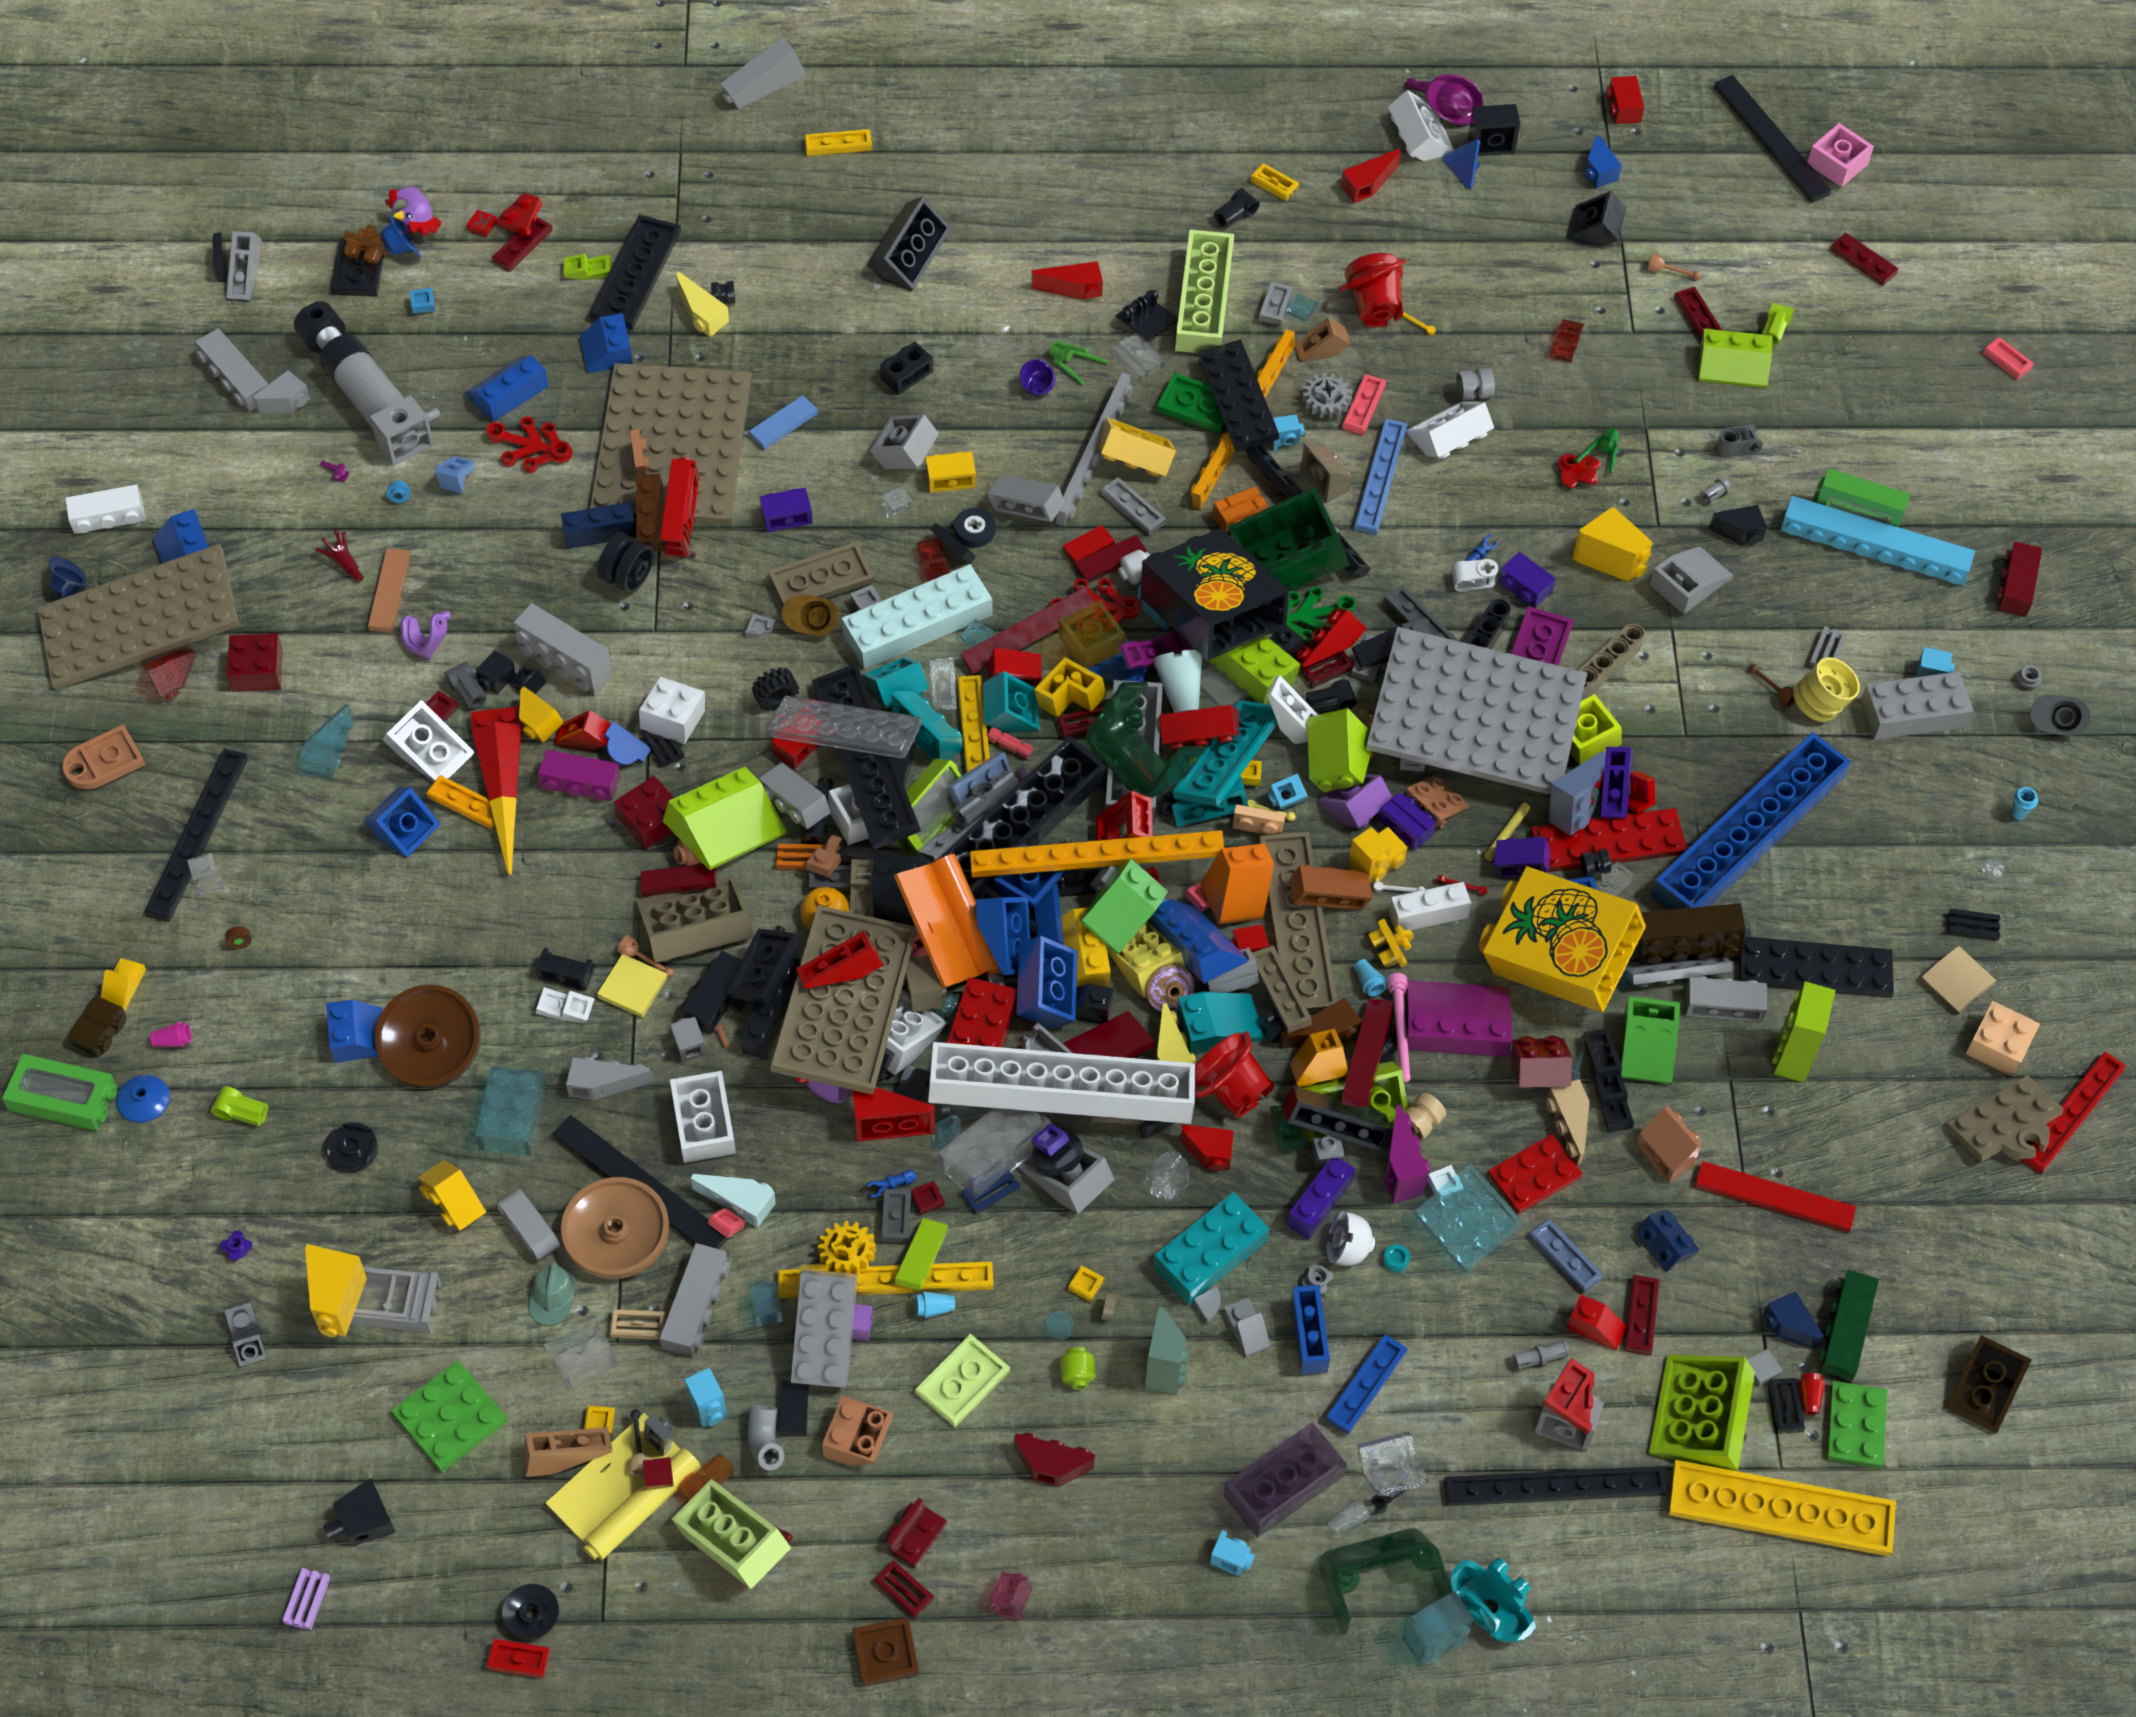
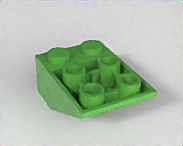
[1621,996,1680,1085]

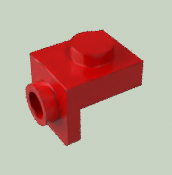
[1628,770,1656,813]

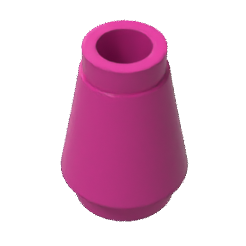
[150,1021,192,1047]

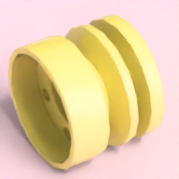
[1793,657,1860,722]

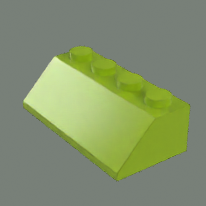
[1294,1061,1408,1142]

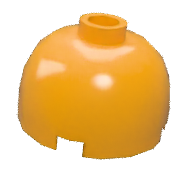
[800,887,850,934]

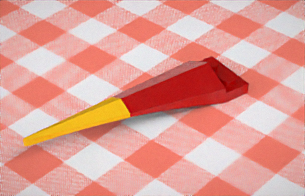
[471,706,523,876]

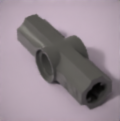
[951,770,1019,828]

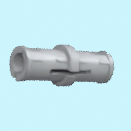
[1512,1340,1569,1371]

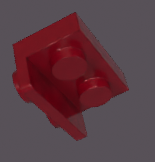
[886,1498,947,1568]

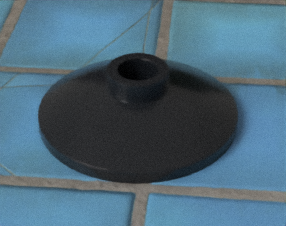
[502,1584,559,1640]

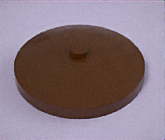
[375,985,481,1088]

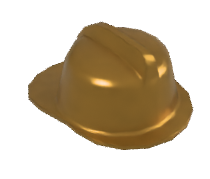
[782,594,839,636]

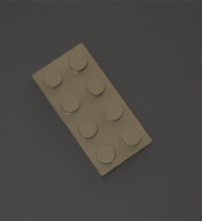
[768,541,875,606]

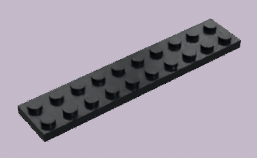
[812,663,922,850]

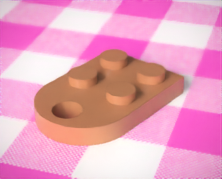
[63,724,146,790]

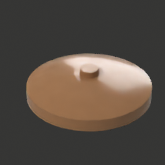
[561,1177,669,1279]

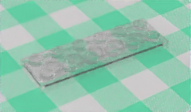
[766,696,922,759]

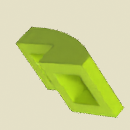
[563,253,612,280]

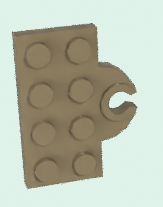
[1946,1075,2063,1162]

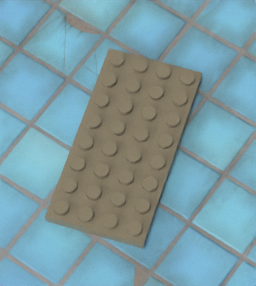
[38,544,239,690]
[771,905,917,1095]

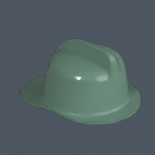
[529,1263,576,1326]

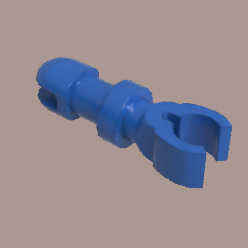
[1464,534,1498,561]
[865,1170,917,1197]

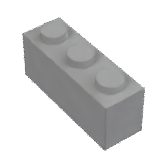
[987,474,1065,522]
[758,763,831,829]
[1685,976,1767,1022]

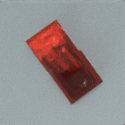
[1550,319,1584,363]
[917,538,950,582]

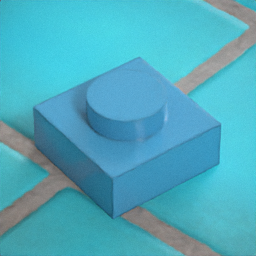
[409,287,436,314]

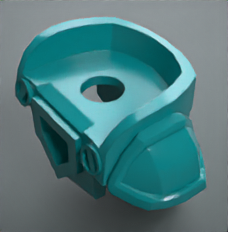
[1450,1557,1536,1643]

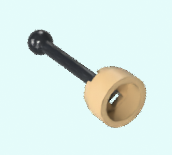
[629,1409,650,1476]

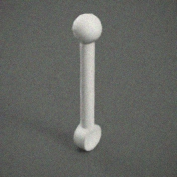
[1373,882,1426,893]

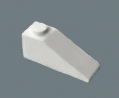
[1268,675,1318,744]

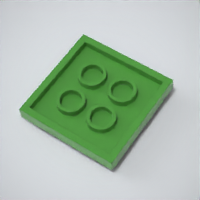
[391,1360,509,1473]

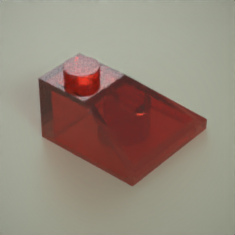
[142,646,196,699]

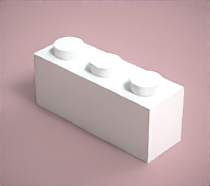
[66,484,145,534]
[1388,882,1471,933]

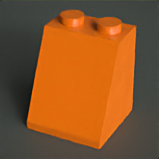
[1201,844,1274,924]

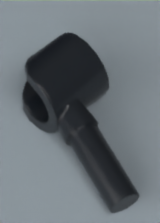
[1371,1486,1406,1514]

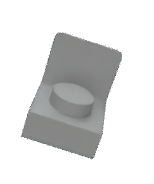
[1224,1298,1271,1357]

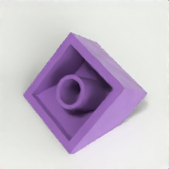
[1318,774,1392,828]

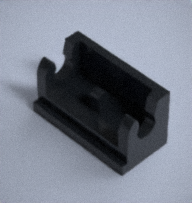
[535,947,596,991]

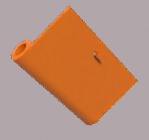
[894,854,1001,988]

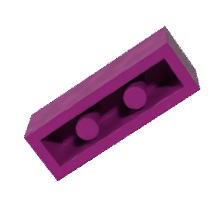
[538,749,620,801]

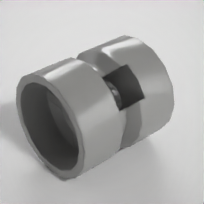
[1456,367,1495,401]

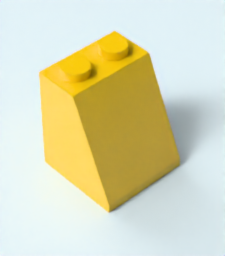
[1572,507,1653,582]
[305,1244,367,1337]

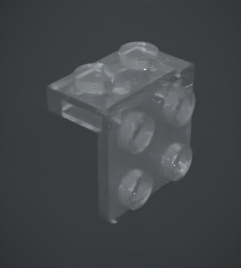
[1357,1431,1429,1496]

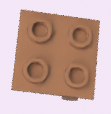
[1405,775,1470,829]

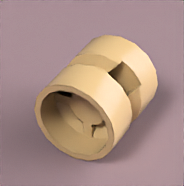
[1404,1093,1447,1142]

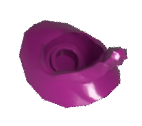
[1404,74,1483,125]

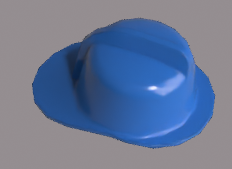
[380,215,422,258]

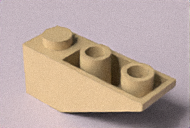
[1546,1079,1589,1166]

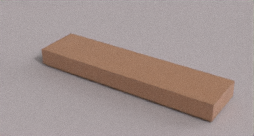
[368,548,411,633]

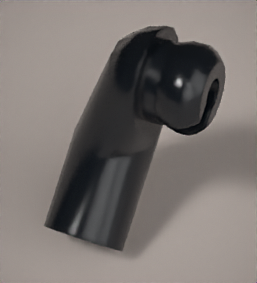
[1158,790,1180,816]

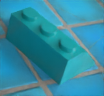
[891,691,963,760]

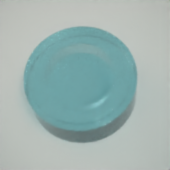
[1047,1311,1074,1340]

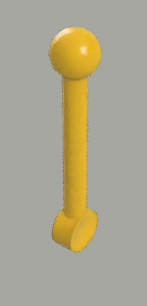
[1402,312,1436,336]

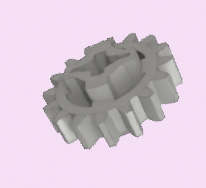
[1302,373,1352,419]

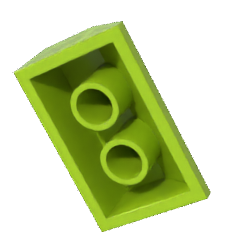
[1698,329,1772,388]

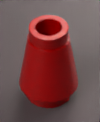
[1798,1373,1825,1415]

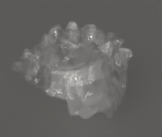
[1146,1151,1190,1201]

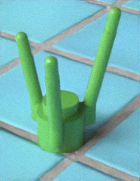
[1049,340,1108,385]

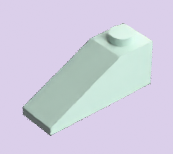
[691,1174,776,1228]

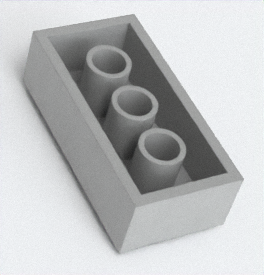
[513,603,613,696]
[1860,672,1974,740]
[791,1269,858,1388]

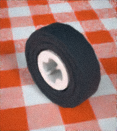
[954,508,996,548]

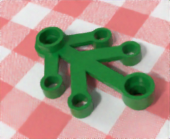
[1276,586,1356,645]

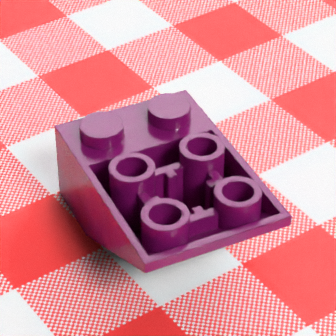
[1384,1104,1430,1204]

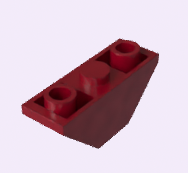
[1014,1433,1096,1487]

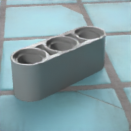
[496,1188,560,1261]

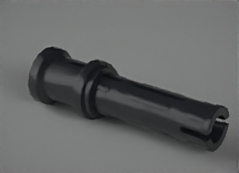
[803,777,833,845]

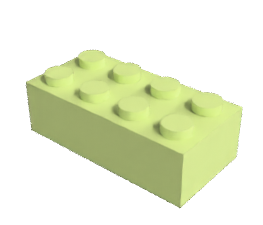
[672,1479,791,1589]

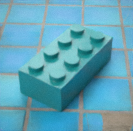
[1153,1192,1270,1305]

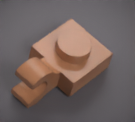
[806,835,842,877]

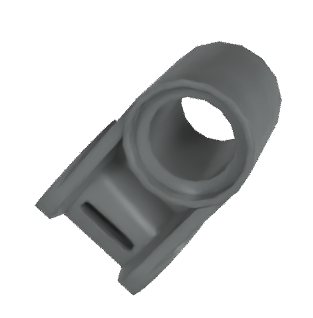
[1715,423,1763,458]

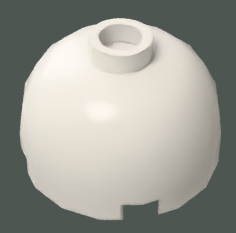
[1326,1212,1375,1266]

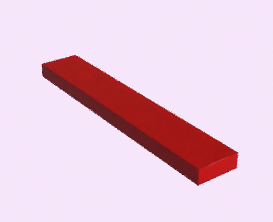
[2020,1051,2127,1175]
[1695,1161,1856,1233]

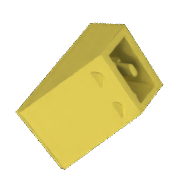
[1106,921,1186,998]

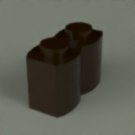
[68,995,126,1057]

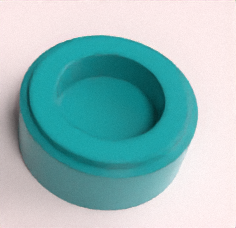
[1383,1244,1410,1273]

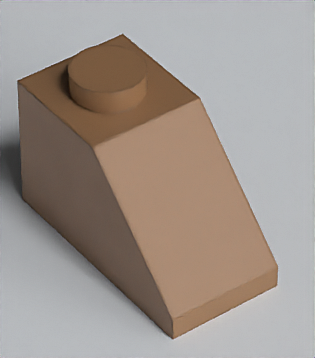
[1295,317,1351,362]

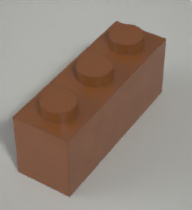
[1290,865,1372,911]

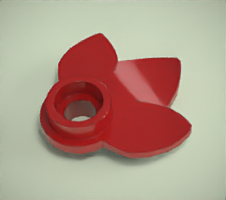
[1558,454,1601,489]

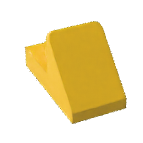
[101,958,146,1011]

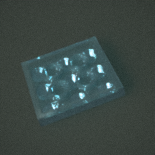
[1412,1163,1524,1274]

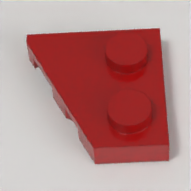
[495,193,542,236]

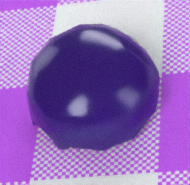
[1019,359,1056,397]

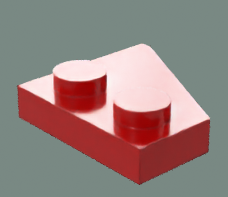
[1542,1358,1595,1435]

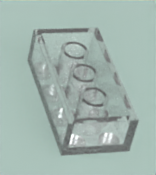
[938,1108,1052,1202]

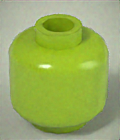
[1059,1347,1096,1390]

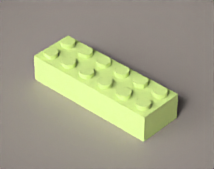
[1175,230,1234,353]

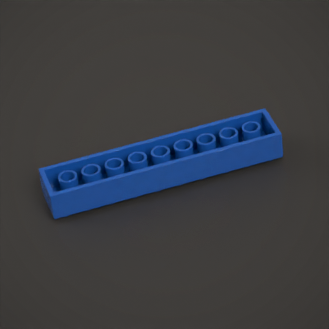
[1651,732,1851,910]

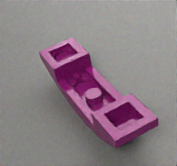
[1119,632,1193,669]

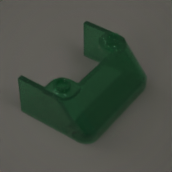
[1087,682,1206,798]
[1319,1528,1453,1635]

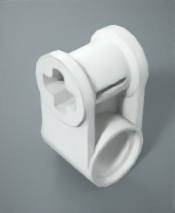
[1451,559,1498,592]

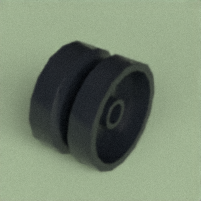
[597,532,655,594]

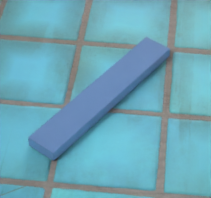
[1354,419,1407,536]

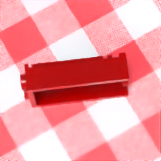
[660,457,700,557]

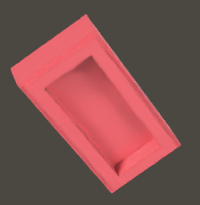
[1983,337,2034,380]

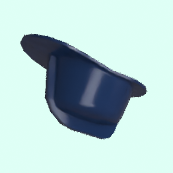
[48,557,88,599]

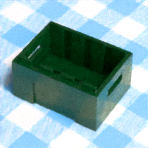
[1228,487,1350,590]

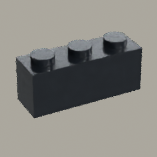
[681,951,741,1035]

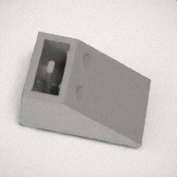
[1650,546,1734,615]

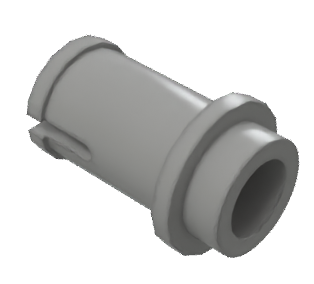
[1700,478,1731,504]

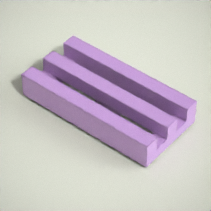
[283,1568,330,1631]

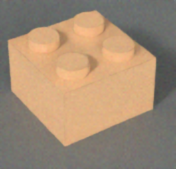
[1966,1001,2040,1077]

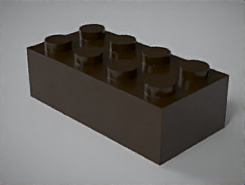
[1638,903,1746,965]

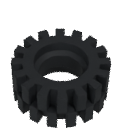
[751,667,800,711]

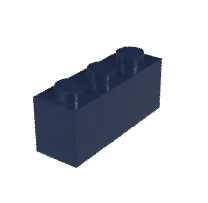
[561,502,637,549]

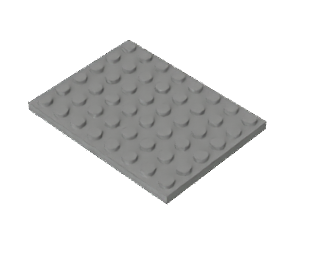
[1366,627,1587,795]

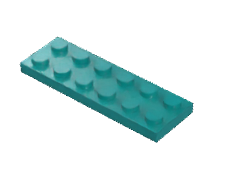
[1172,700,1278,807]

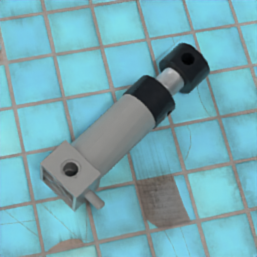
[294,301,440,466]

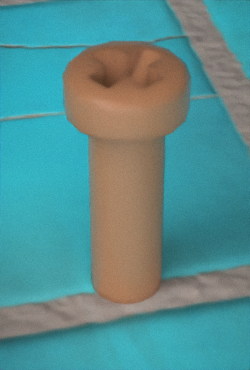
[714,1025,730,1048]

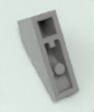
[226,231,262,301]

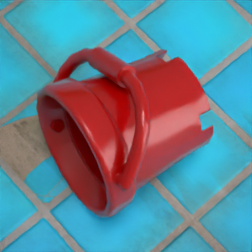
[1338,253,1406,327]
[1194,1031,1275,1118]

